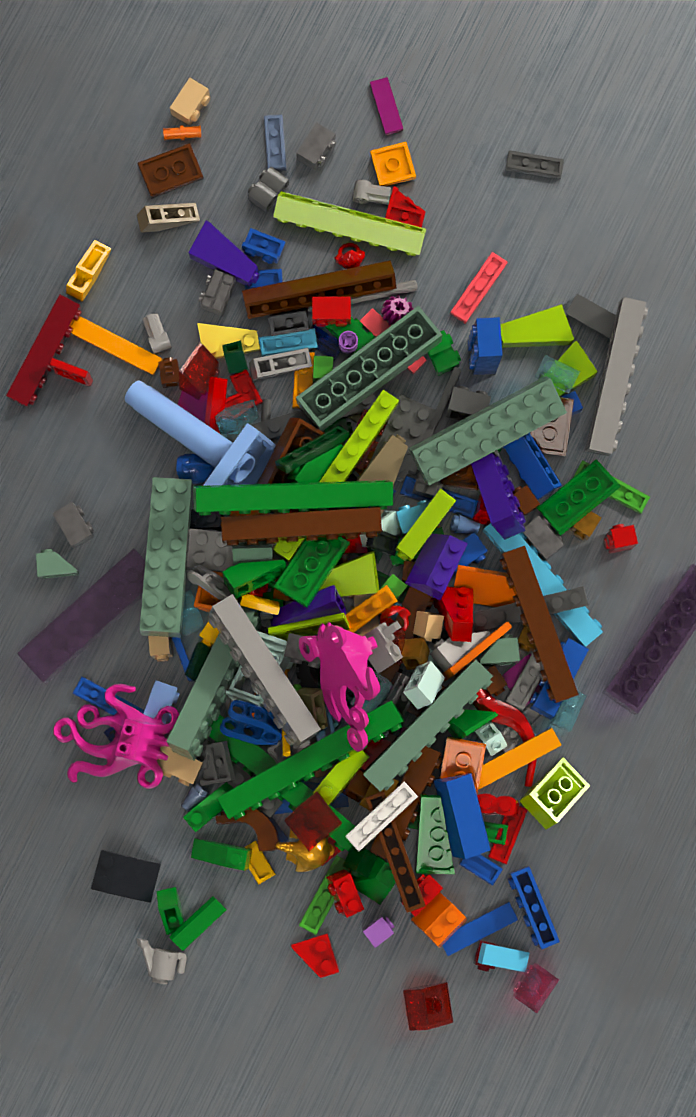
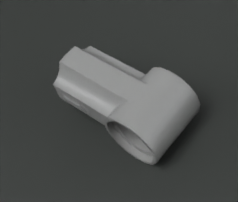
[352,180,391,205]
[143,313,172,354]

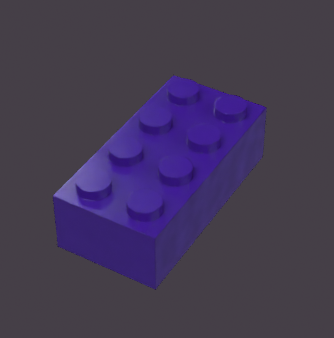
[471,453,526,540]

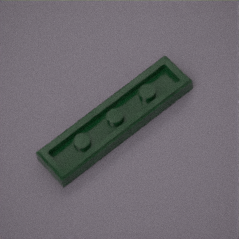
[275,426,350,474]

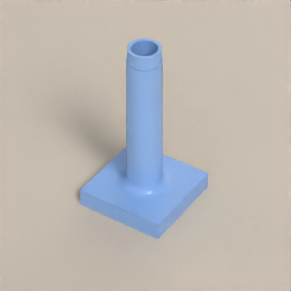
[125,380,276,486]

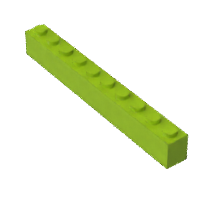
[273,390,399,563]

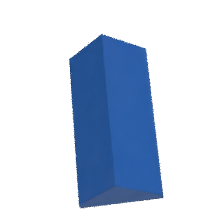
[434,773,491,859]

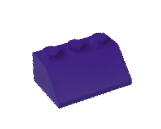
[405,534,468,600]

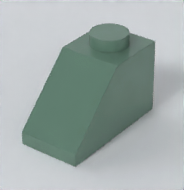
[36,549,79,579]

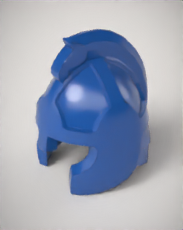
[176,454,215,485]

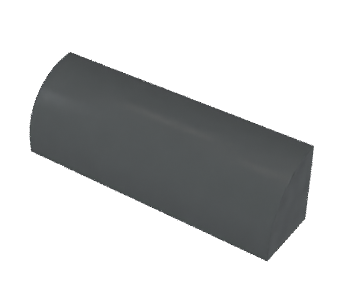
[566,294,616,338]

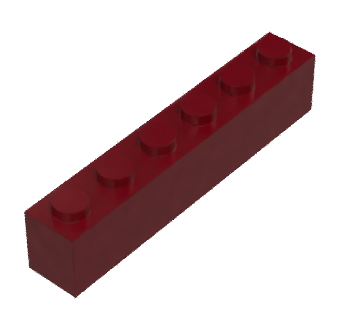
[6,294,82,408]

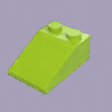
[519,757,590,829]

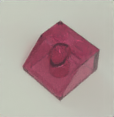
[513,963,559,1013]

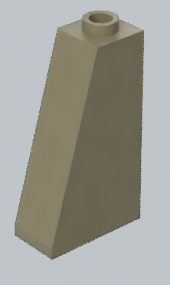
[356,434,408,514]

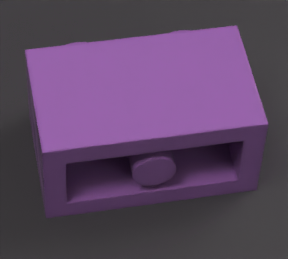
[362,915,394,948]

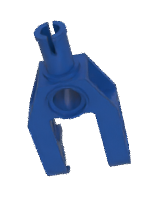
[220,700,282,745]

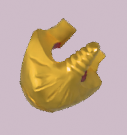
[275,822,335,872]

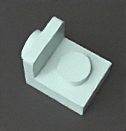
[475,721,507,756]

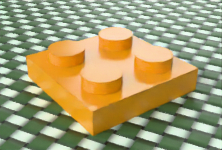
[370,142,416,187]

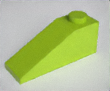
[313,750,370,805]

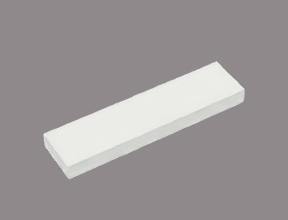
[345,782,418,851]

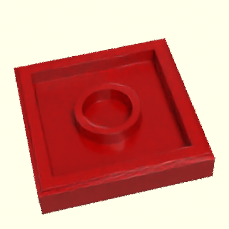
[50,358,93,386]

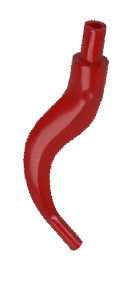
[457,666,537,787]

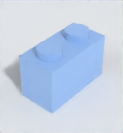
[143,680,180,724]

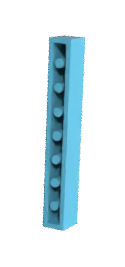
[483,523,603,647]

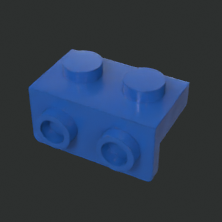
[242,228,286,264]

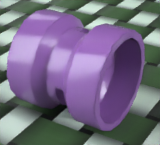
[339,331,358,354]

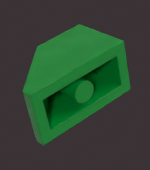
[156,887,184,935]

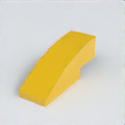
[66,240,111,302]

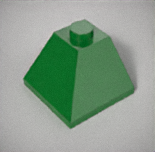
[447,709,498,739]
[352,853,396,905]

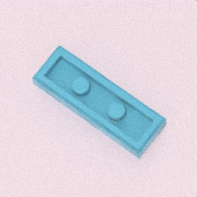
[259,328,318,357]
[477,943,530,972]

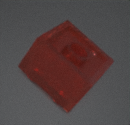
[179,342,220,400]
[284,792,342,852]
[403,982,453,1031]

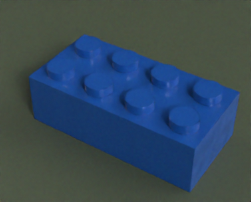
[467,317,503,375]

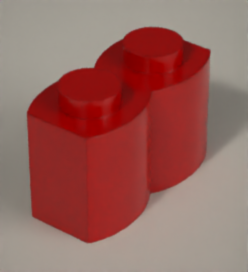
[477,794,519,818]

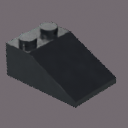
[91,850,161,903]

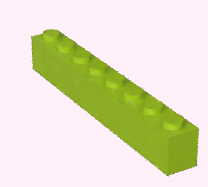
[273,191,427,256]

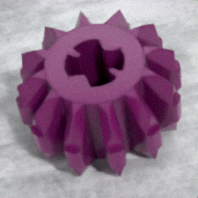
[381,295,414,325]

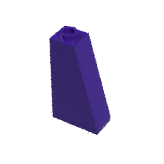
[188,220,260,287]
[270,585,346,627]

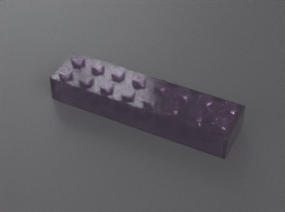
[17,548,145,684]
[602,564,696,715]

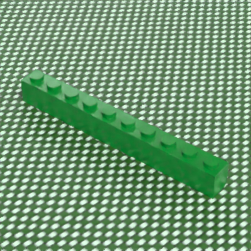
[193,480,393,515]
[217,700,405,821]
[209,715,356,852]

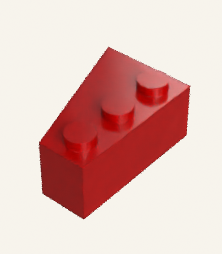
[433,587,473,642]

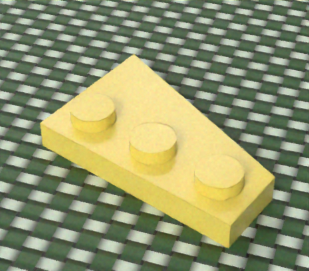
[197,323,260,361]

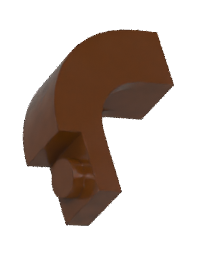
[216,808,280,852]

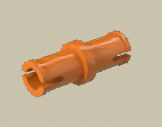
[163,125,201,141]

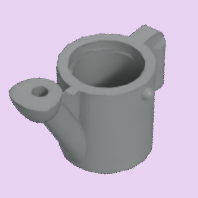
[136,938,187,984]

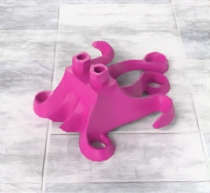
[299,622,380,752]
[53,684,179,789]

